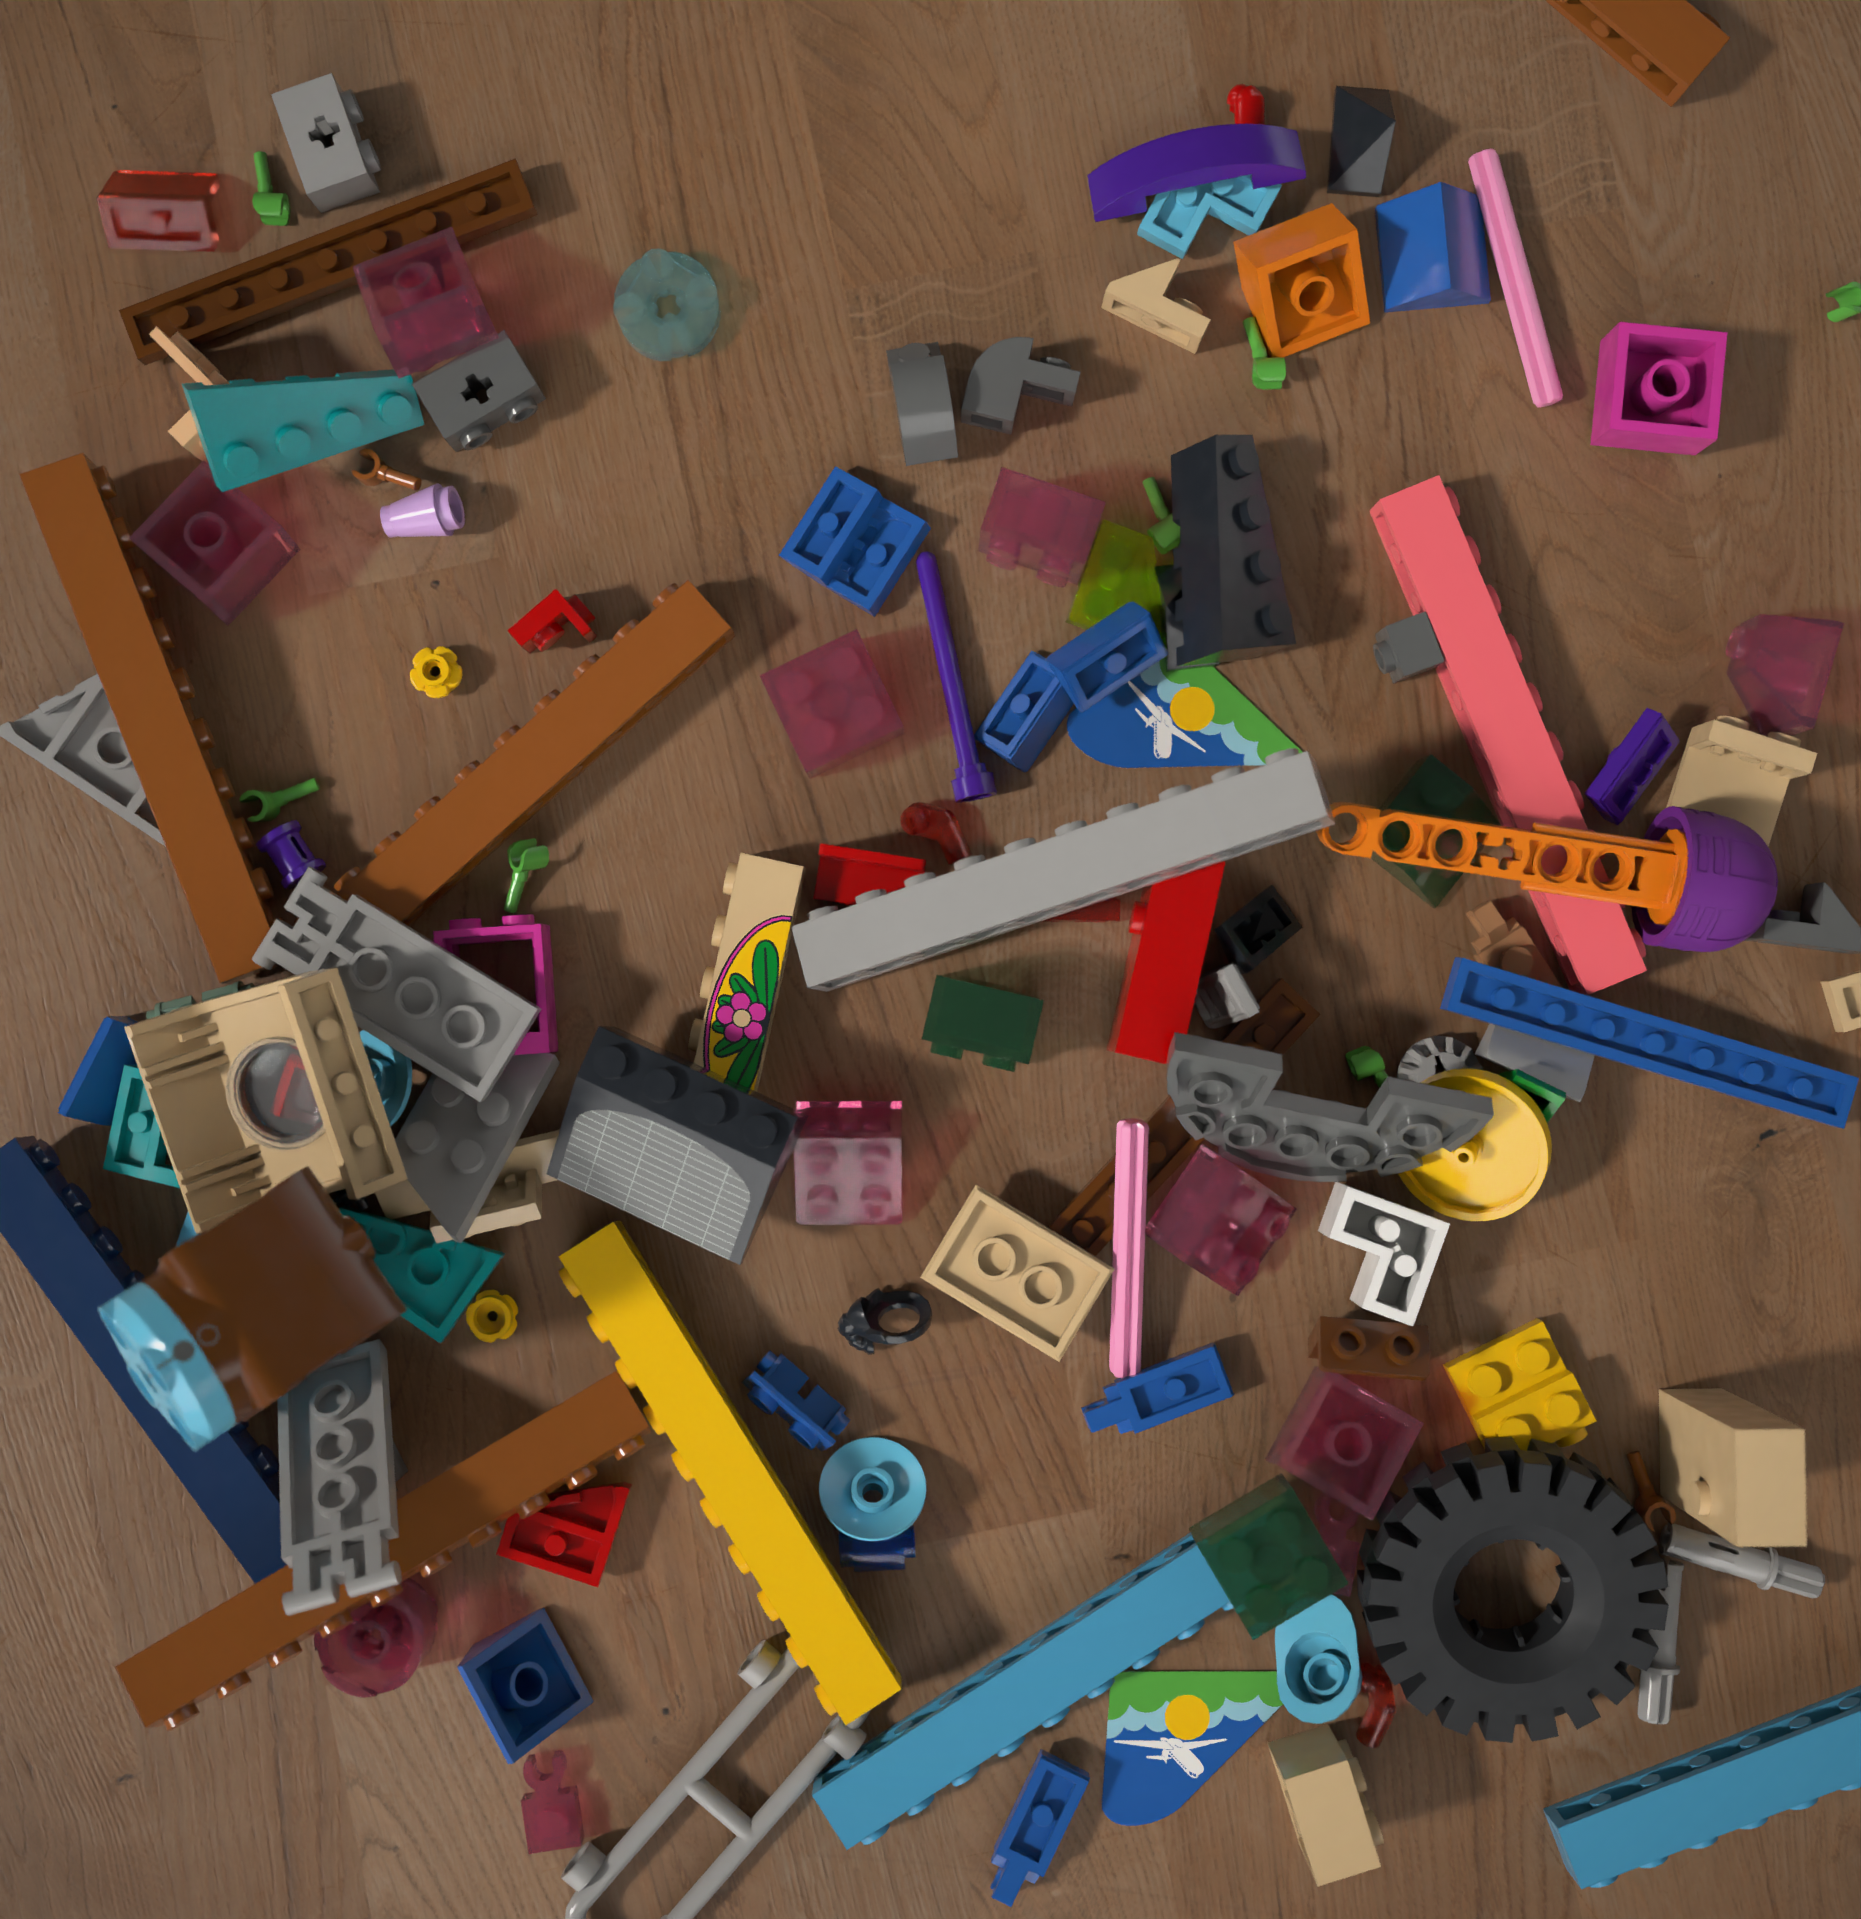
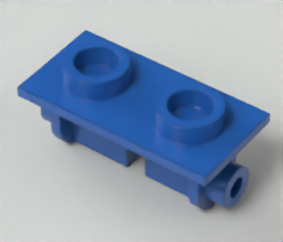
[742,1350,851,1452]

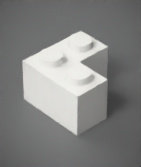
[1318,1182,1450,1326]

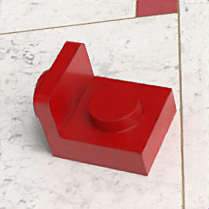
[507,589,597,654]

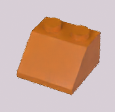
[1233,203,1370,357]

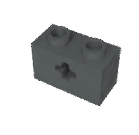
[412,330,546,452]

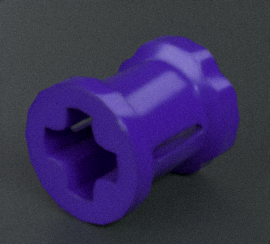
[256,820,326,890]

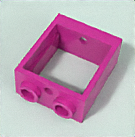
[433,914,558,1055]

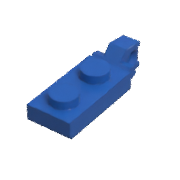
[1081,1342,1234,1434]
[990,1749,1090,1907]

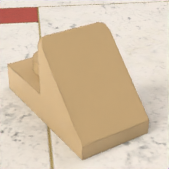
[1101,258,1211,354]

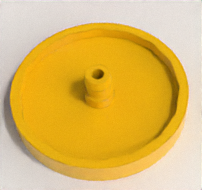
[1398,1068,1552,1221]

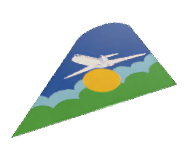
[1067,632,1302,768]
[1102,1671,1283,1826]

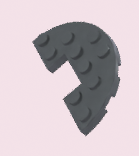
[1167,1032,1494,1182]

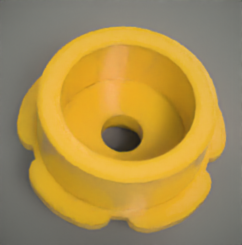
[410,646,463,698]
[466,1290,519,1343]

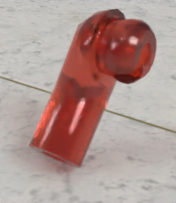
[900,802,972,865]
[1355,1663,1397,1748]

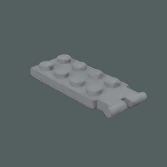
[251,866,542,1102]
[277,1339,402,1616]

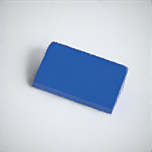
[1046,602,1169,713]
[974,651,1074,772]
[58,1016,137,1126]

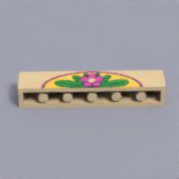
[688,853,806,1092]

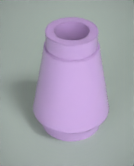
[380,483,465,538]

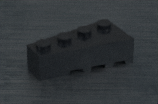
[1171,435,1296,666]

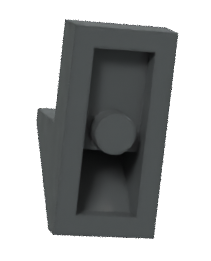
[1744,882,1861,954]

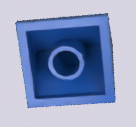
[1375,182,1491,313]
[457,1608,594,1764]

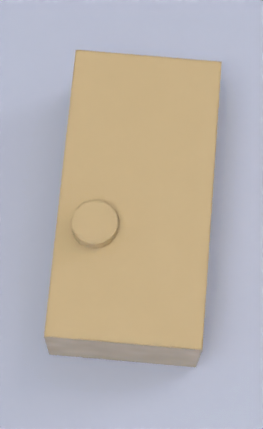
[1659,1388,1807,1547]

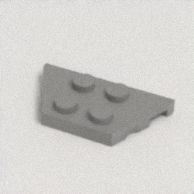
[0,674,166,847]
[395,1053,560,1244]

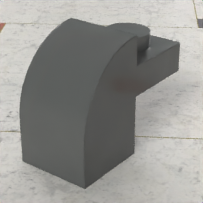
[961,337,1081,435]
[886,342,958,466]

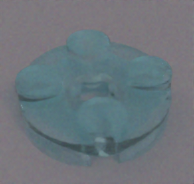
[613,249,720,361]

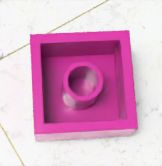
[1590,322,1727,455]

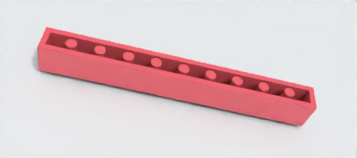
[1369,475,1647,995]

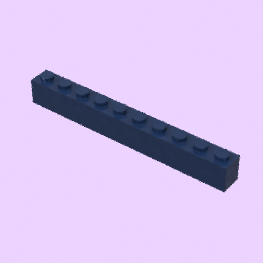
[0,1136,287,1584]

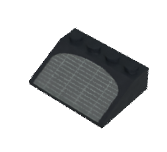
[546,1026,808,1265]

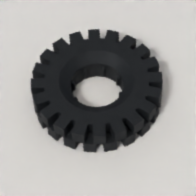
[1357,1436,1669,1743]

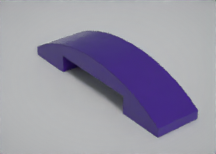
[1087,124,1306,222]

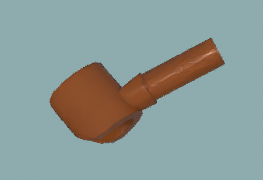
[351,448,422,491]
[1627,1451,1676,1531]

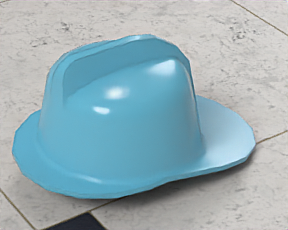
[1275,1590,1363,1724]

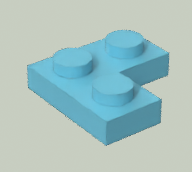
[1137,175,1282,259]

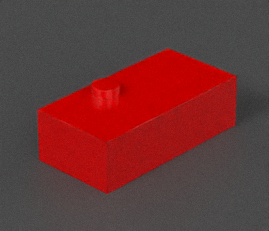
[1106,860,1226,1064]

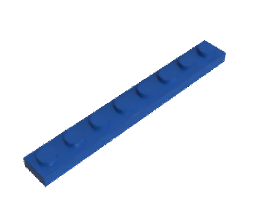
[1440,957,1859,1129]

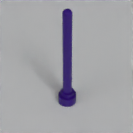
[916,551,997,803]

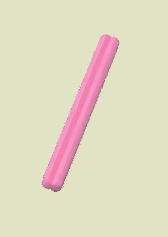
[1468,149,1563,407]
[1109,1118,1149,1378]

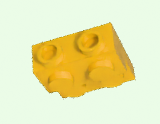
[1443,1318,1596,1451]

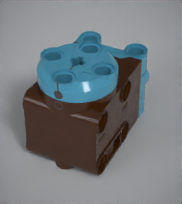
[99,1166,407,1451]

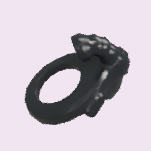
[837,1288,932,1355]

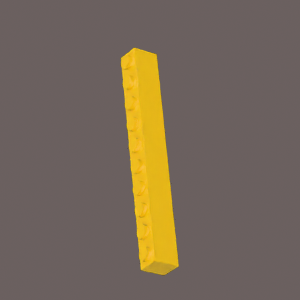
[558,1220,902,1726]

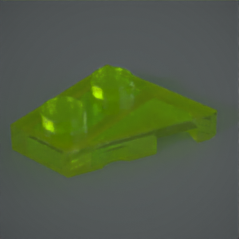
[1065,519,1166,647]

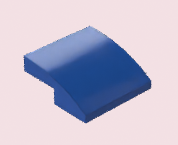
[779,466,931,617]

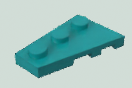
[339,1206,506,1343]

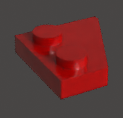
[496,1482,632,1588]

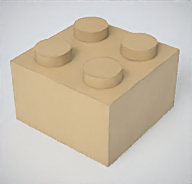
[1268,1724,1384,1887]

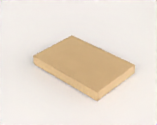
[920,1184,1114,1362]

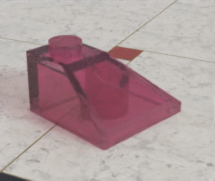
[1726,614,1844,736]

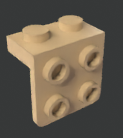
[1666,716,1818,846]

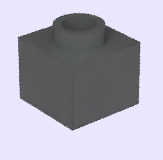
[1373,611,1445,684]

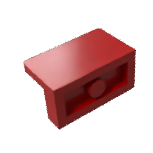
[813,843,927,905]

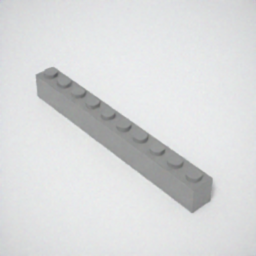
[791,748,1336,992]

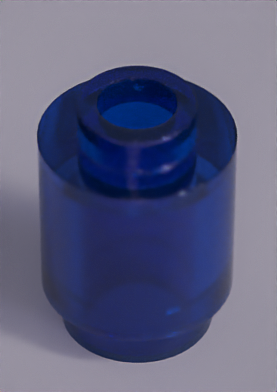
[839,1525,916,1573]

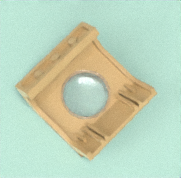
[124,967,408,1234]

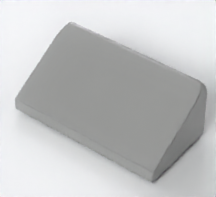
[1475,1024,1595,1102]

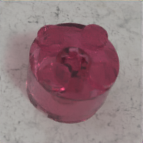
[314,1578,438,1698]

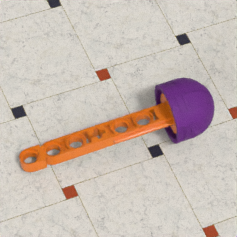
[1316,802,1778,952]

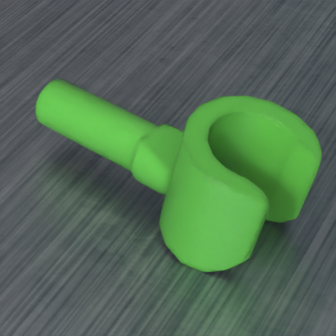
[252,151,290,226]
[1826,282,1861,322]
[1243,317,1286,390]
[1142,477,1181,554]
[239,778,320,822]
[504,838,549,913]
[1345,1046,1388,1089]

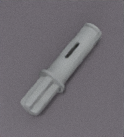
[1659,1522,1825,1599]
[1637,1558,1684,1724]

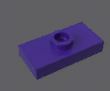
[1584,708,1680,825]

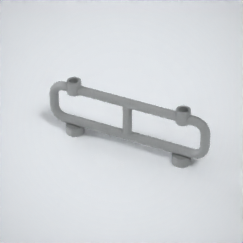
[561,1640,871,1919]

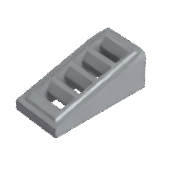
[1194,964,1260,1029]

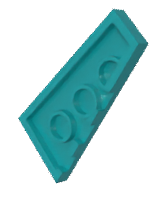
[181,369,425,492]

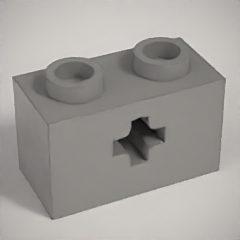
[271,73,381,213]

